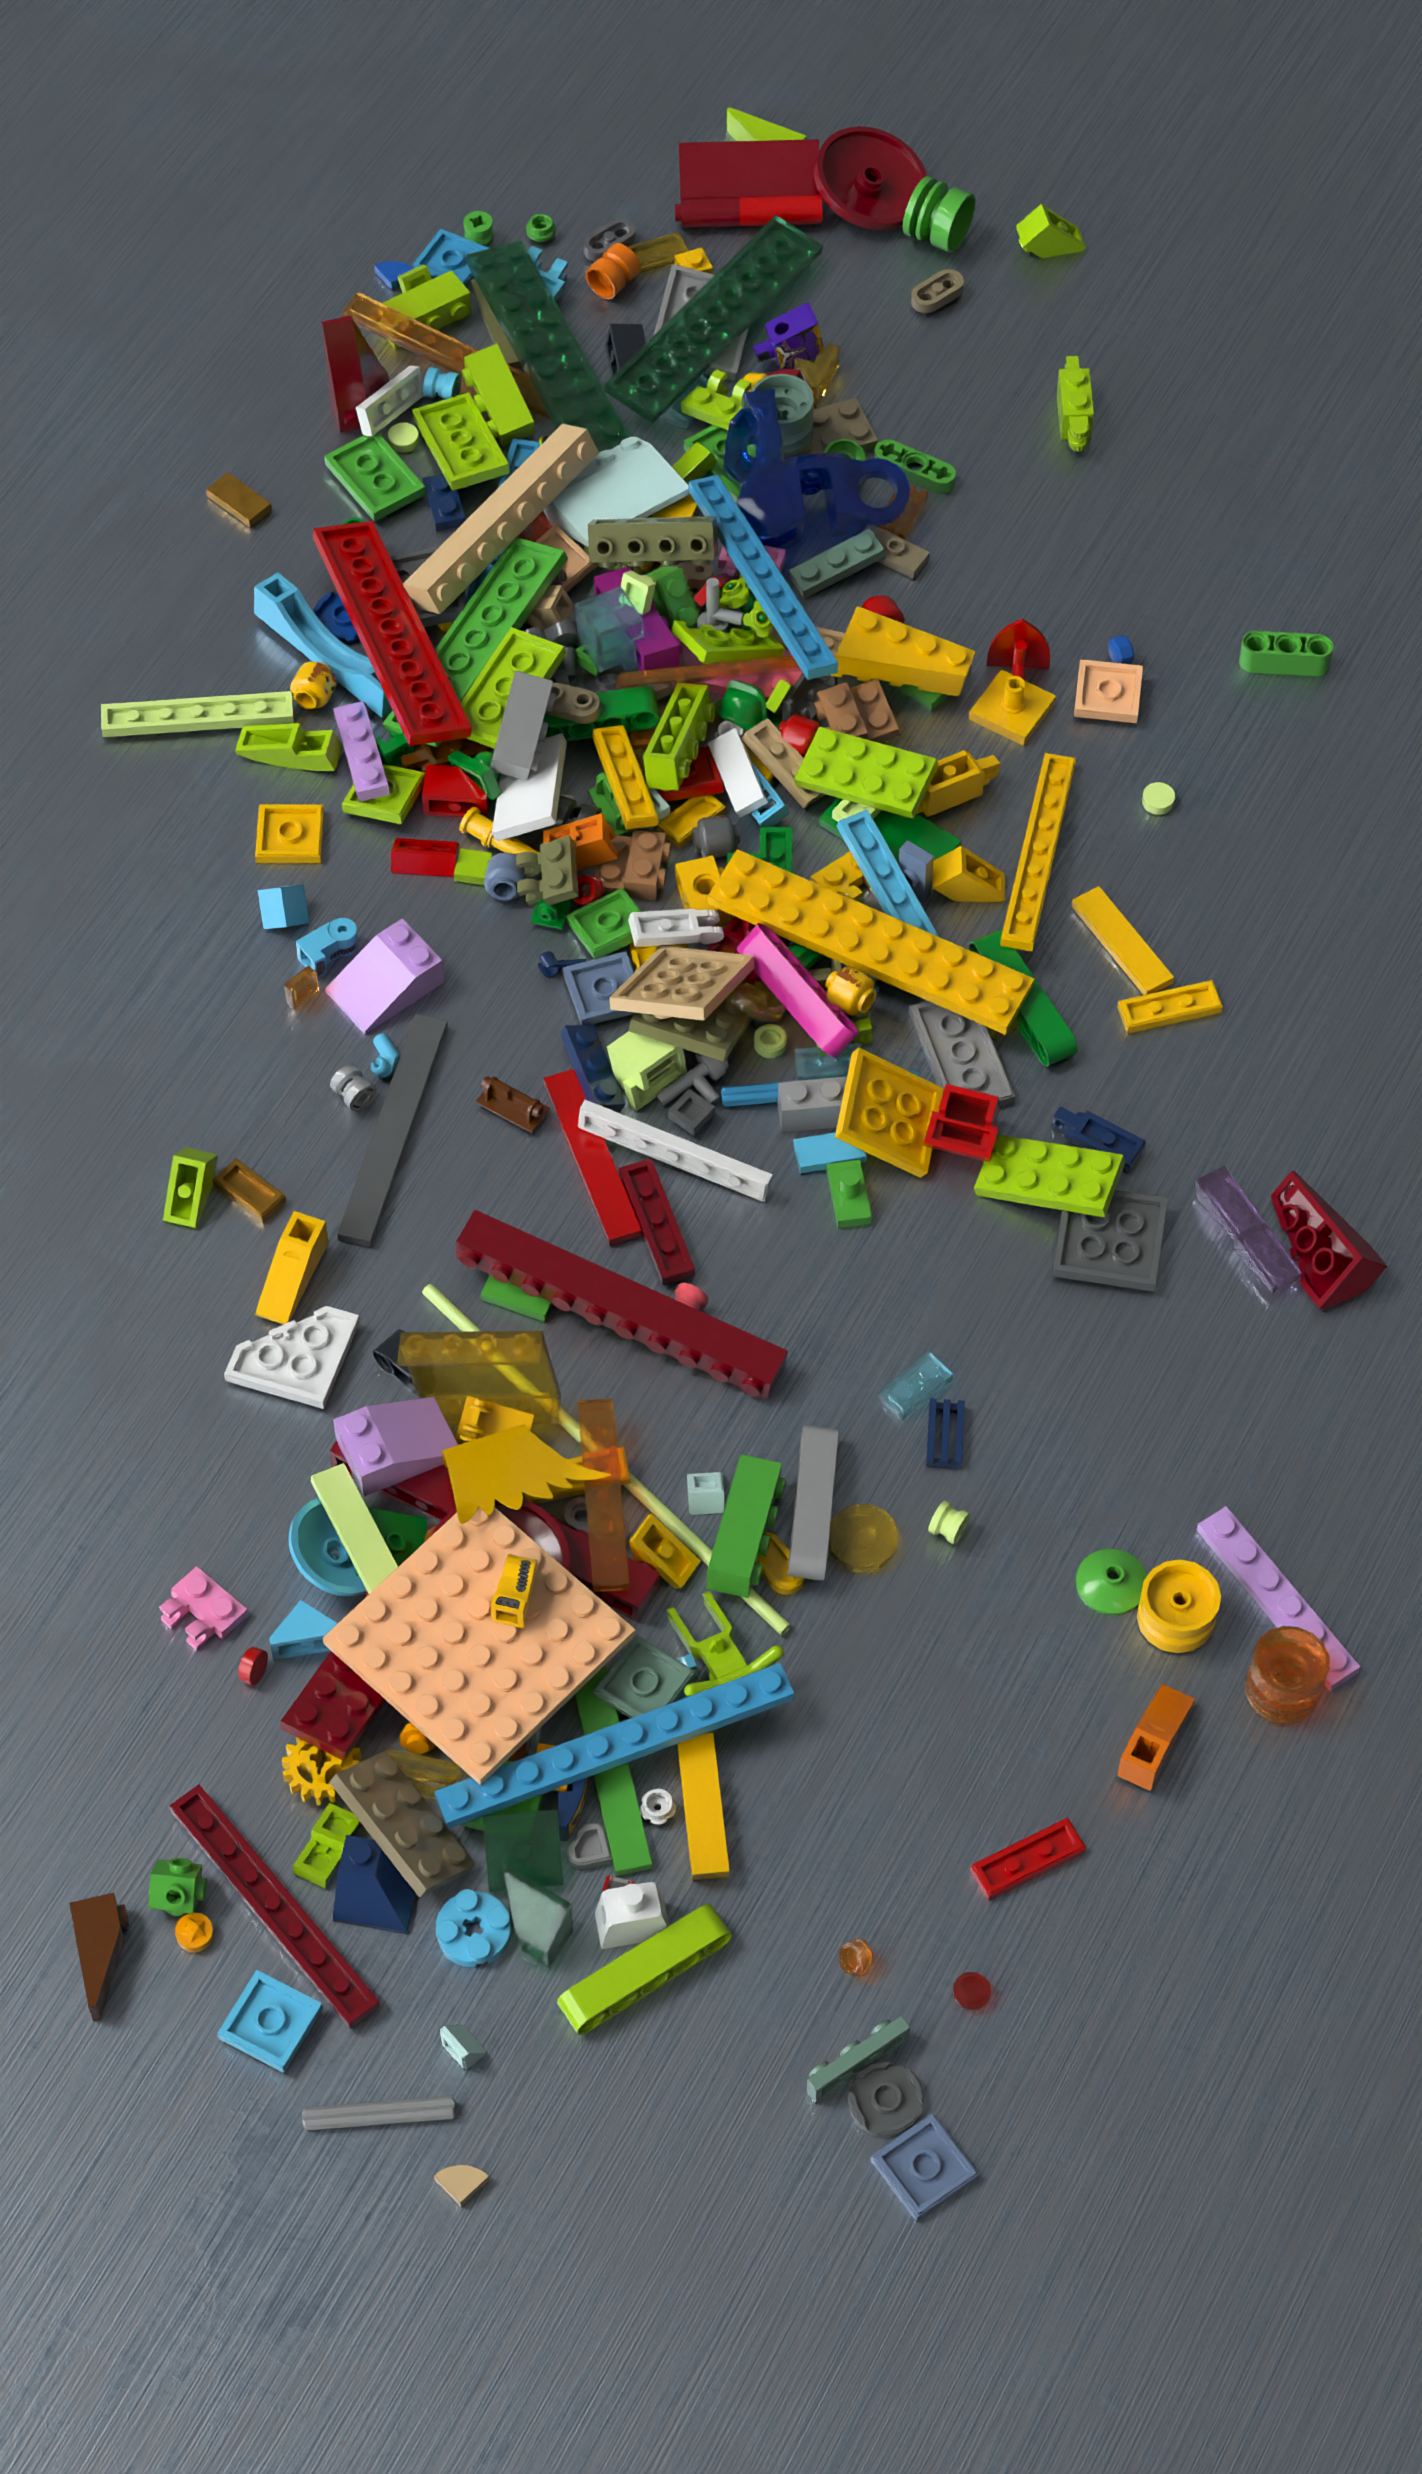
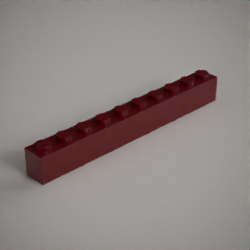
[455,1210,788,1400]
[329,1440,660,1623]

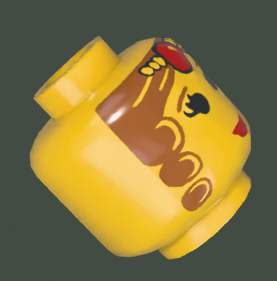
[290,661,337,709]
[825,966,877,1016]

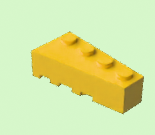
[830,606,976,696]

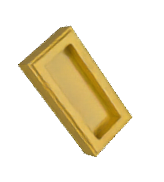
[657,795,726,849]

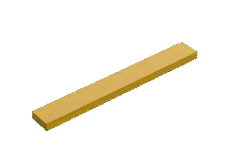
[1000,753,1076,952]

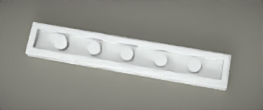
[578,1100,773,1202]

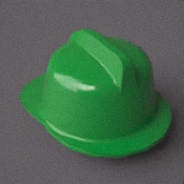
[714,679,782,731]

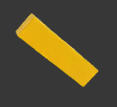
[677,1733,730,1881]

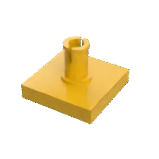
[969,669,1056,746]

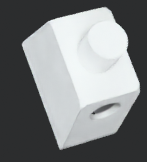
[595,1882,670,1950]

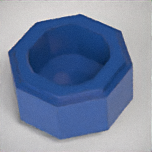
[1108,635,1134,664]

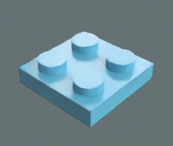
[217,1970,323,2073]

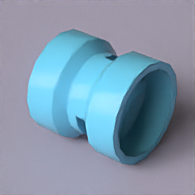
[423,367,461,400]

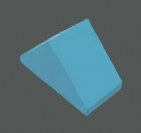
[269,1600,338,1660]

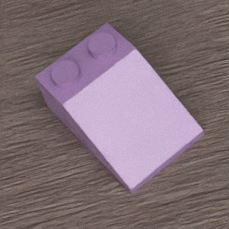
[325,918,445,1035]
[333,1397,458,1497]

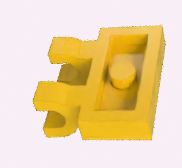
[810,851,875,903]

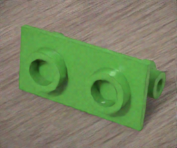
[587,772,642,836]

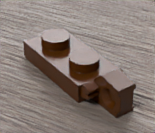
[401,738,492,772]

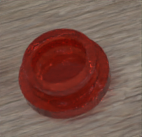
[953,1972,991,2010]

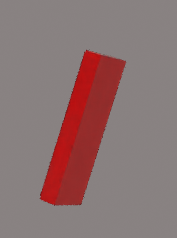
[970,1817,1086,1901]

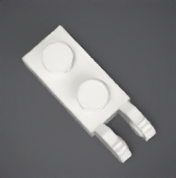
[628,908,724,947]

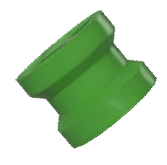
[463,211,494,247]

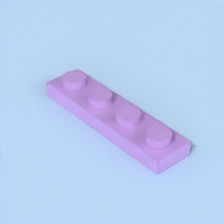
[333,701,390,802]

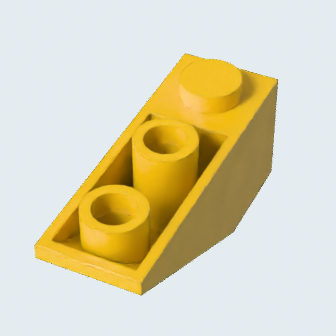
[255,1211,329,1325]

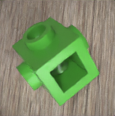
[148,1858,207,1916]

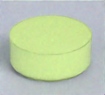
[388,423,419,453]
[1142,782,1175,815]
[754,1024,787,1058]

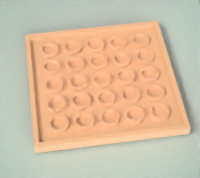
[323,1507,635,1785]

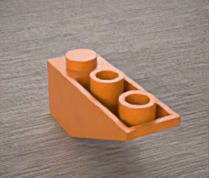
[1117,1684,1195,1791]

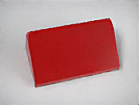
[391,838,459,877]

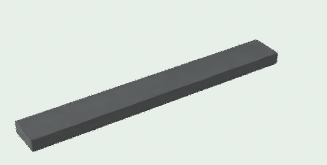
[337,1014,448,1247]

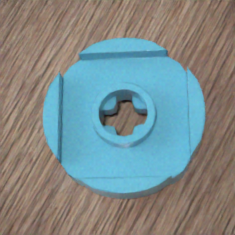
[436,1889,511,1967]

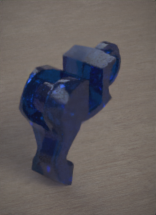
[723,389,910,549]

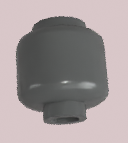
[692,815,740,858]

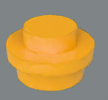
[400,1722,436,1754]

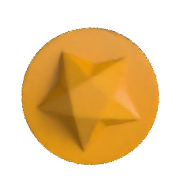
[175,1912,214,1953]

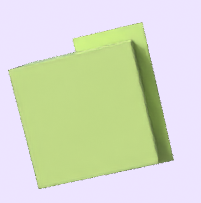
[607,1031,687,1111]

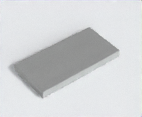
[909,1001,1015,1107]

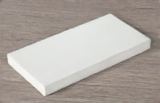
[492,734,567,841]

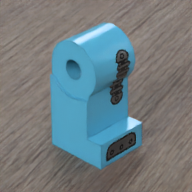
[296,918,358,980]

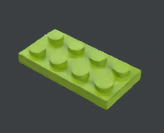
[412,392,510,491]
[460,627,567,749]
[794,727,939,819]
[974,1134,1125,1217]

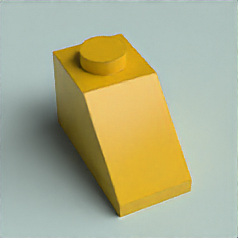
[932,846,1006,902]

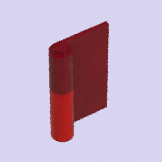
[675,139,822,228]

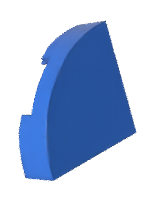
[374,261,414,290]

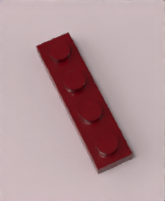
[619,1158,695,1286]

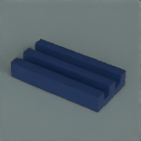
[926,1398,965,1468]

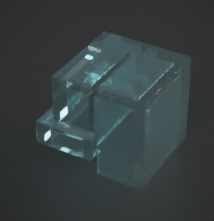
[575,586,644,672]

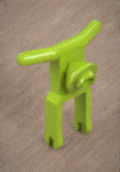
[666,1591,784,1697]

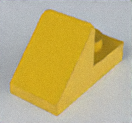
[629,1514,701,1589]

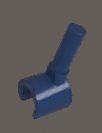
[538,951,586,978]

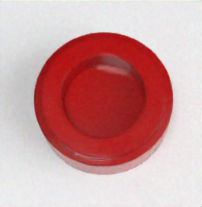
[238,1647,268,1685]

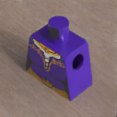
[752,302,826,370]

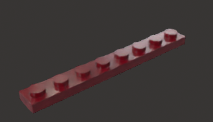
[169,1784,380,2029]

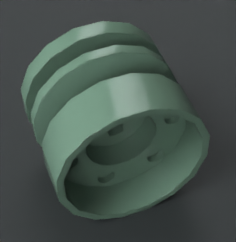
[749,374,814,458]

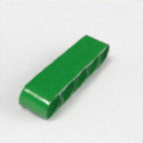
[543,686,659,741]
[969,929,1078,1067]

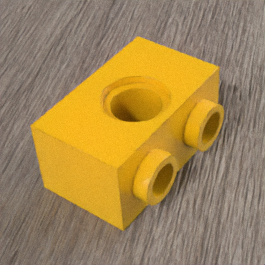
[675,855,731,928]

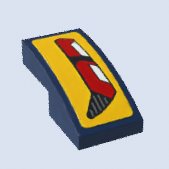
[558,1777,588,1841]

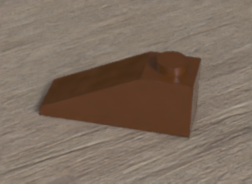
[69,1893,129,2021]

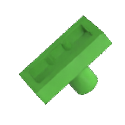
[826,1160,872,1228]

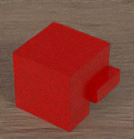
[924,1084,1000,1163]

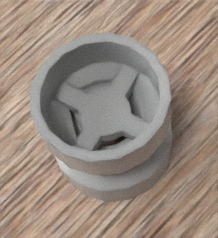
[330,1064,377,1111]

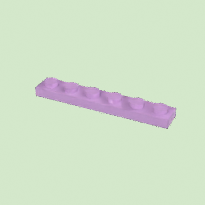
[1197,1506,1360,1691]

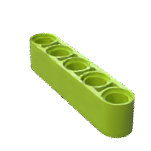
[556,1904,733,2034]

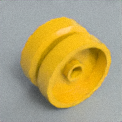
[1137,1559,1221,1654]

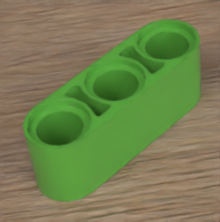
[1239,631,1334,676]

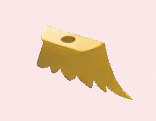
[442,1424,611,1524]

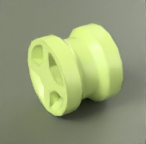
[928,1500,970,1545]

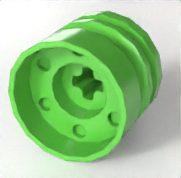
[903,176,976,253]

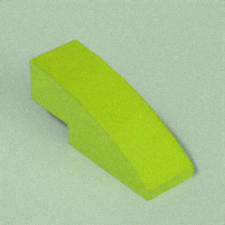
[235,723,343,771]

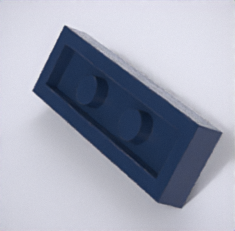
[560,1025,626,1112]

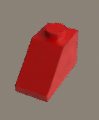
[422,764,488,818]

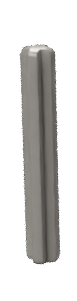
[302,2096,456,2130]

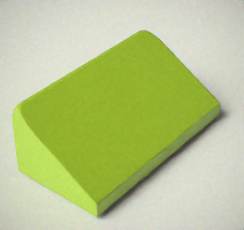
[672,442,718,486]

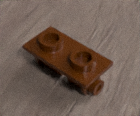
[476,1076,550,1133]

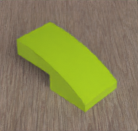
[292,1803,361,1889]

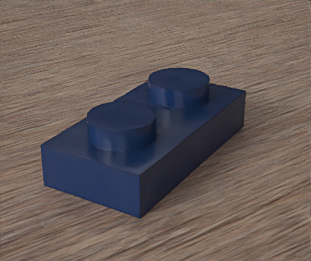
[422,474,466,532]

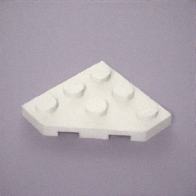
[224,1306,360,1409]

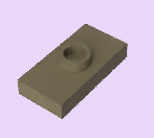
[873,527,930,579]

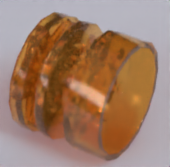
[1245,1626,1330,1724]

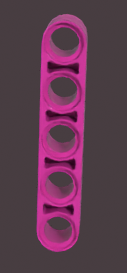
[737,923,859,1058]

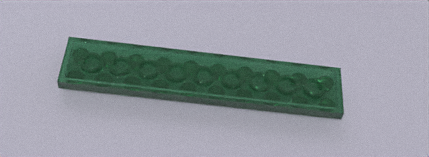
[604,215,824,424]
[466,240,629,452]

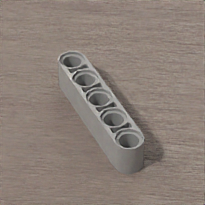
[788,1425,839,1581]

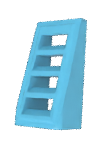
[750,764,790,827]

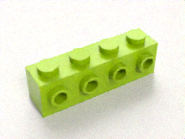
[643,683,715,791]

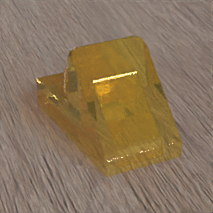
[794,343,840,409]

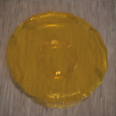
[724,978,786,1022]
[828,1504,899,1573]

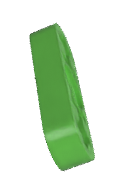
[874,439,956,494]

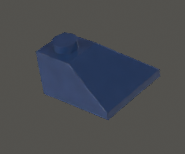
[333,1835,416,1934]

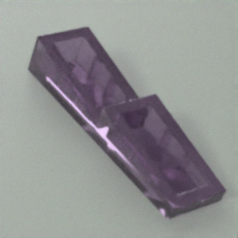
[1196,1166,1302,1293]

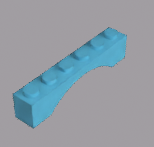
[254,572,392,718]

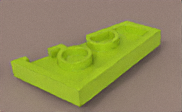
[671,620,785,665]

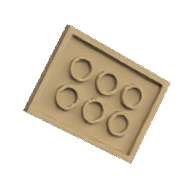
[609,946,755,1021]

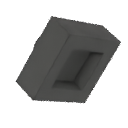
[668,1089,715,1136]

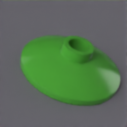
[1076,1549,1147,1615]

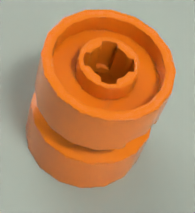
[585,243,641,300]

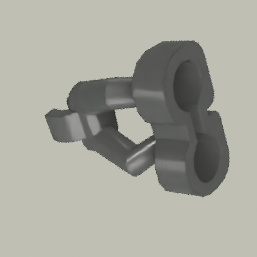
[524,621,580,685]

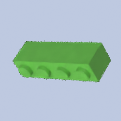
[706,1454,786,1598]

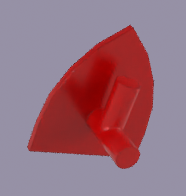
[986,618,1050,681]

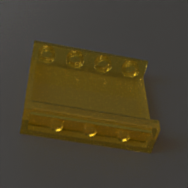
[397,1331,561,1425]

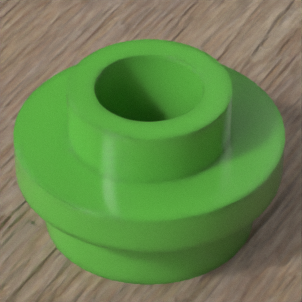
[526,214,556,242]

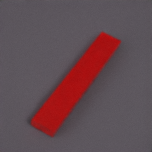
[543,1069,642,1246]

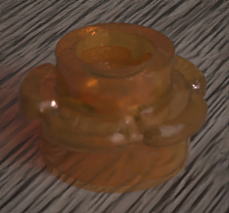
[839,1938,874,1976]

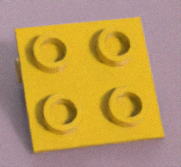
[455,1396,535,1445]

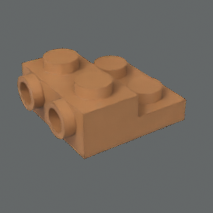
[814,679,900,743]
[594,830,671,901]

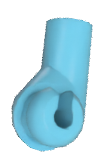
[371,1033,400,1078]

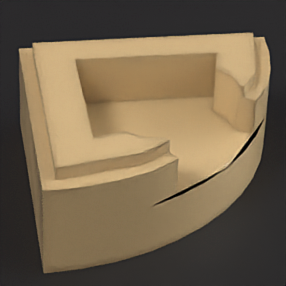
[434,2165,489,2207]

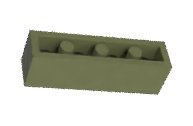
[588,516,718,567]

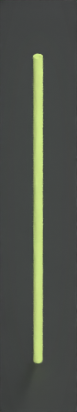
[422,1284,791,1636]

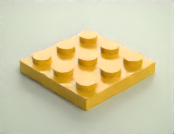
[835,1048,944,1178]

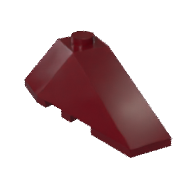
[321,315,389,433]
[1271,1170,1387,1310]

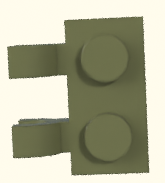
[516,835,578,905]

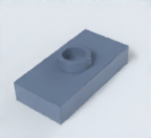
[899,840,934,903]

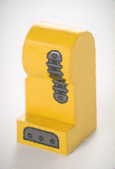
[491,1554,538,1628]

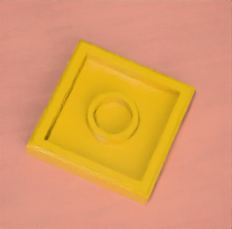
[255,804,324,863]

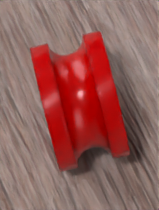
[572,875,603,905]

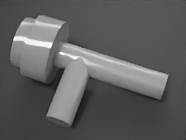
[697,578,745,633]
[656,1053,729,1106]

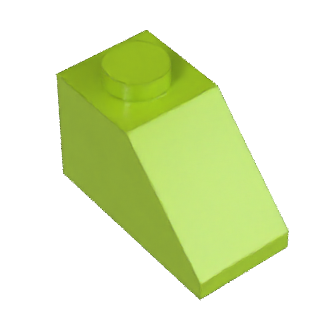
[1016,204,1086,258]
[163,1147,218,1228]

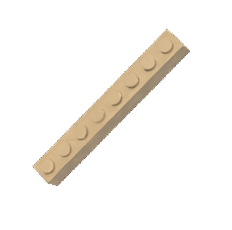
[403,424,599,614]

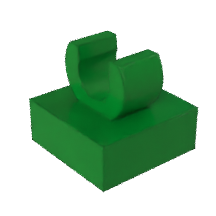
[376,730,414,767]

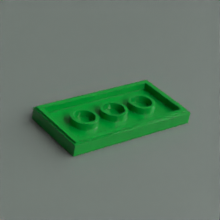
[819,798,961,865]

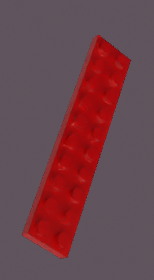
[313,521,472,746]

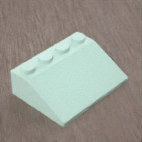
[541,436,690,547]

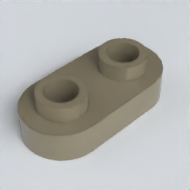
[911,269,964,313]
[545,683,602,724]

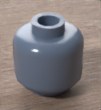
[484,853,527,901]

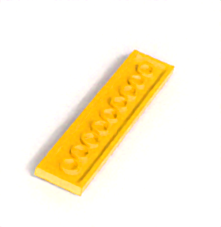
[707,849,1034,1035]

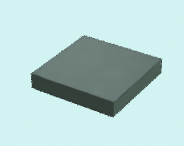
[593,1634,696,1718]

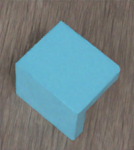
[258,884,309,929]

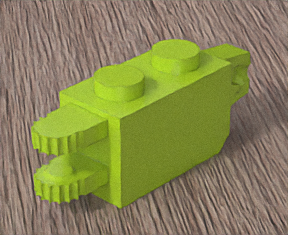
[1057,356,1094,452]

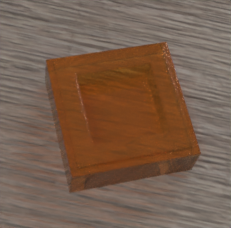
[284,966,319,1010]

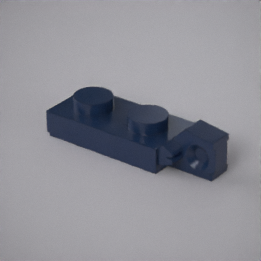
[1052,1106,1146,1172]

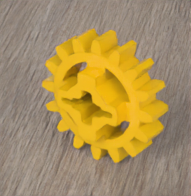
[282,1737,362,1806]

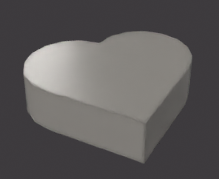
[567,1823,612,1870]

